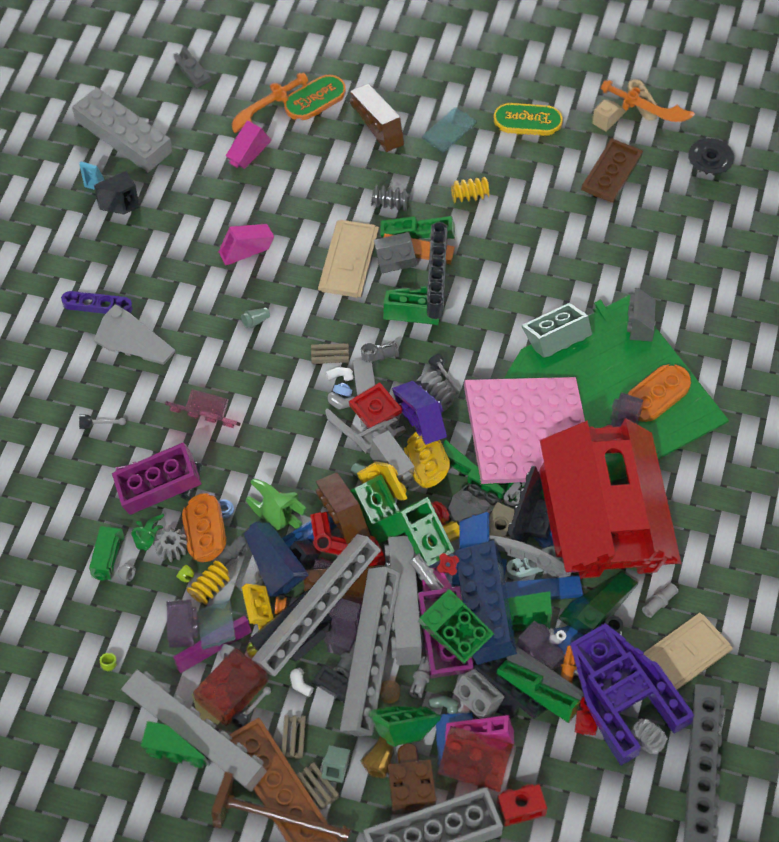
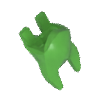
[246,479,306,531]

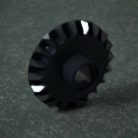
[688,138,734,176]

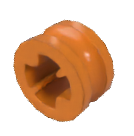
[275,597,287,615]

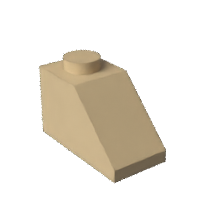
[592,100,626,132]

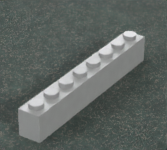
[252,534,381,677]
[340,567,400,736]
[121,670,267,791]

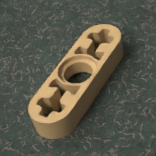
[627,80,658,121]

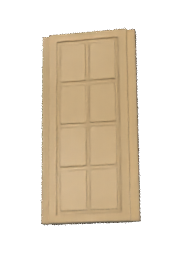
[318,220,379,298]
[643,613,733,690]

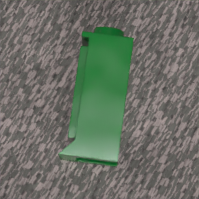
[89,526,125,581]

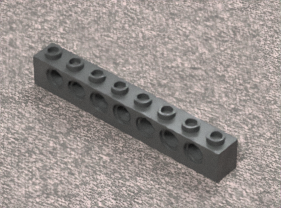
[683,684,724,842]

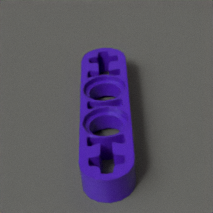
[61,291,133,314]

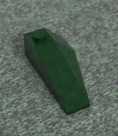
[558,572,638,635]

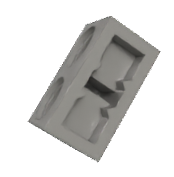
[453,669,504,719]

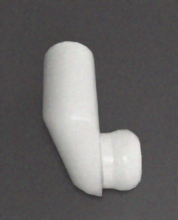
[325,367,354,381]
[542,628,566,645]
[290,668,314,697]

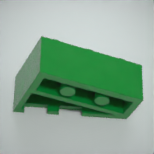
[383,286,439,325]
[508,591,552,632]

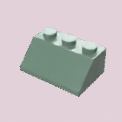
[522,303,592,358]

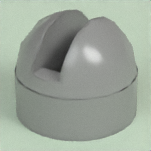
[118,564,136,582]
[220,644,238,661]

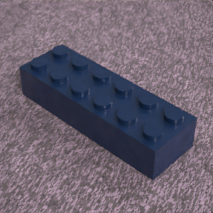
[455,540,517,665]

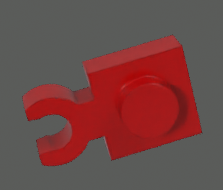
[574,697,597,736]

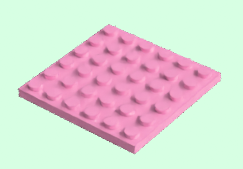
[464,377,585,484]

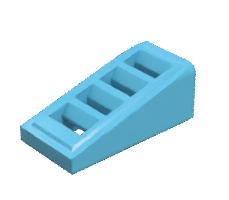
[79,161,105,190]

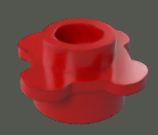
[437,553,459,575]

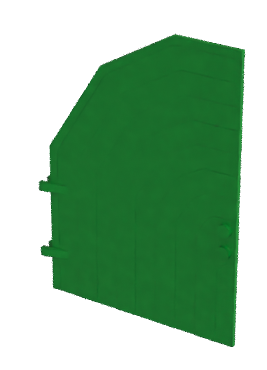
[497,295,729,505]

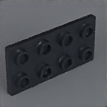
[508,466,551,544]
[249,589,333,662]
[473,657,548,720]

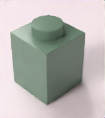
[322,745,350,783]

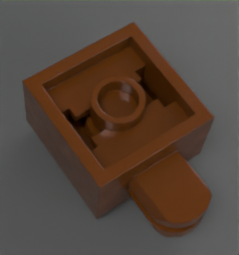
[388,744,436,815]

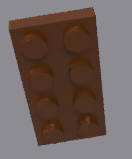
[581,138,643,203]

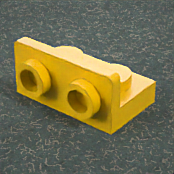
[242,583,273,630]

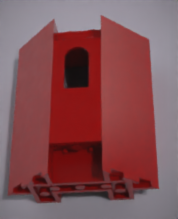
[539,418,682,579]

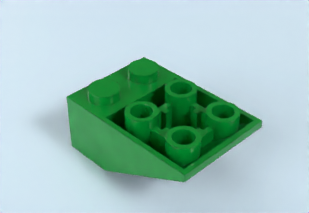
[418,589,494,663]
[141,721,210,768]

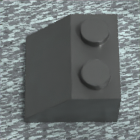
[374,232,417,274]

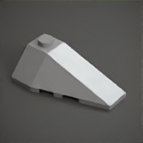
[94,304,175,365]

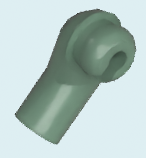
[428,696,459,714]

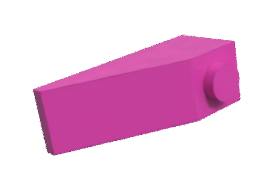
[445,715,514,750]

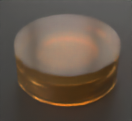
[380,680,400,703]

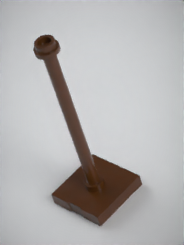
[211,772,351,842]

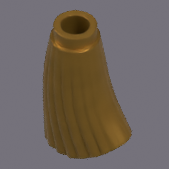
[360,736,394,778]

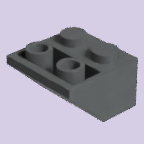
[627,288,656,341]
[447,483,503,523]

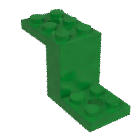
[350,474,455,566]

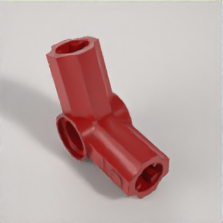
[310,512,348,555]

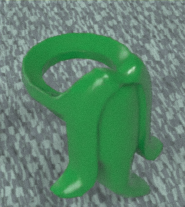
[131,514,164,551]

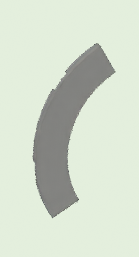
[489,535,571,578]

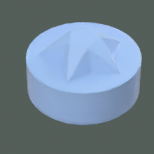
[333,383,353,397]

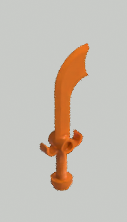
[232,73,309,132]
[601,80,695,122]

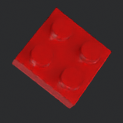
[349,383,402,429]

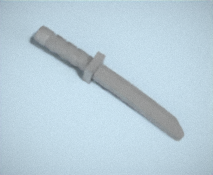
[325,409,370,453]

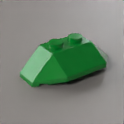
[368,706,441,746]

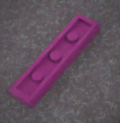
[173,615,251,673]

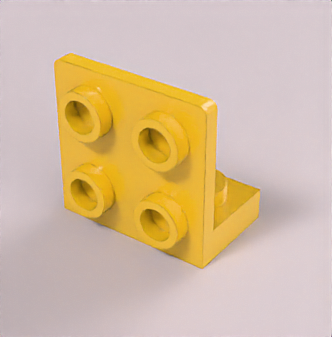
[357,461,407,505]

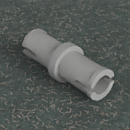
[409,553,444,591]
[642,583,678,618]
[409,656,430,698]

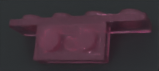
[165,389,241,429]

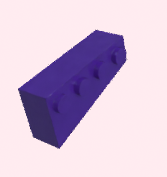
[392,381,447,445]

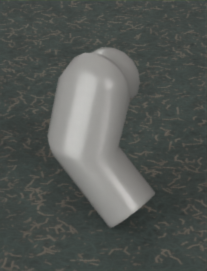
[328,392,354,409]

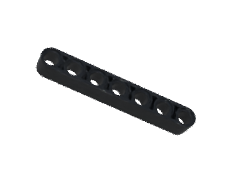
[426,222,447,319]

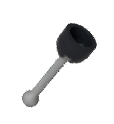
[428,353,460,394]
[79,414,126,429]
[231,687,271,728]

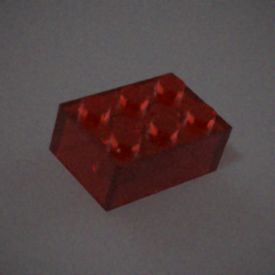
[193,647,268,727]
[438,726,514,792]

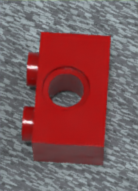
[497,784,547,827]

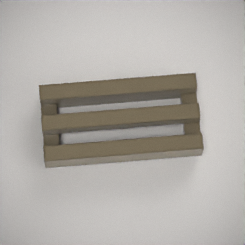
[311,344,349,364]
[282,715,306,759]
[296,762,339,810]

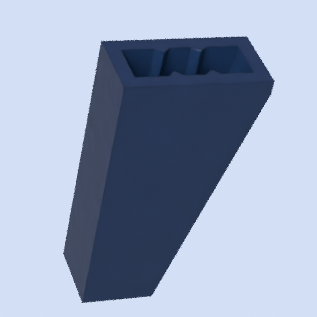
[244,522,309,597]

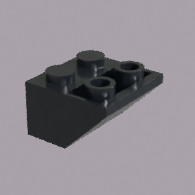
[94,171,140,215]

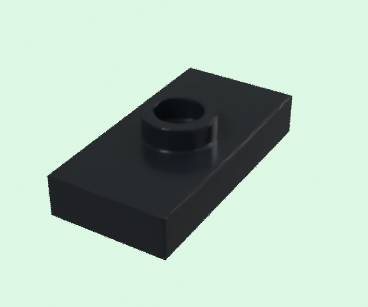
[312,665,349,703]

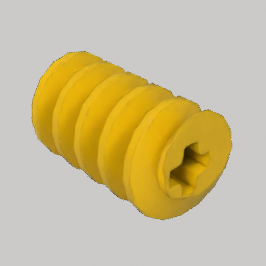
[451,177,489,203]
[187,560,231,605]

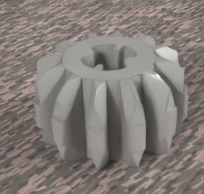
[154,527,187,563]
[631,719,667,755]

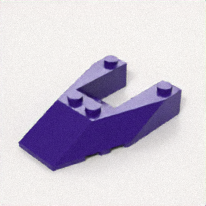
[570,623,694,766]

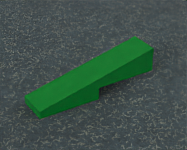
[380,216,455,239]
[442,440,504,500]
[497,660,580,723]

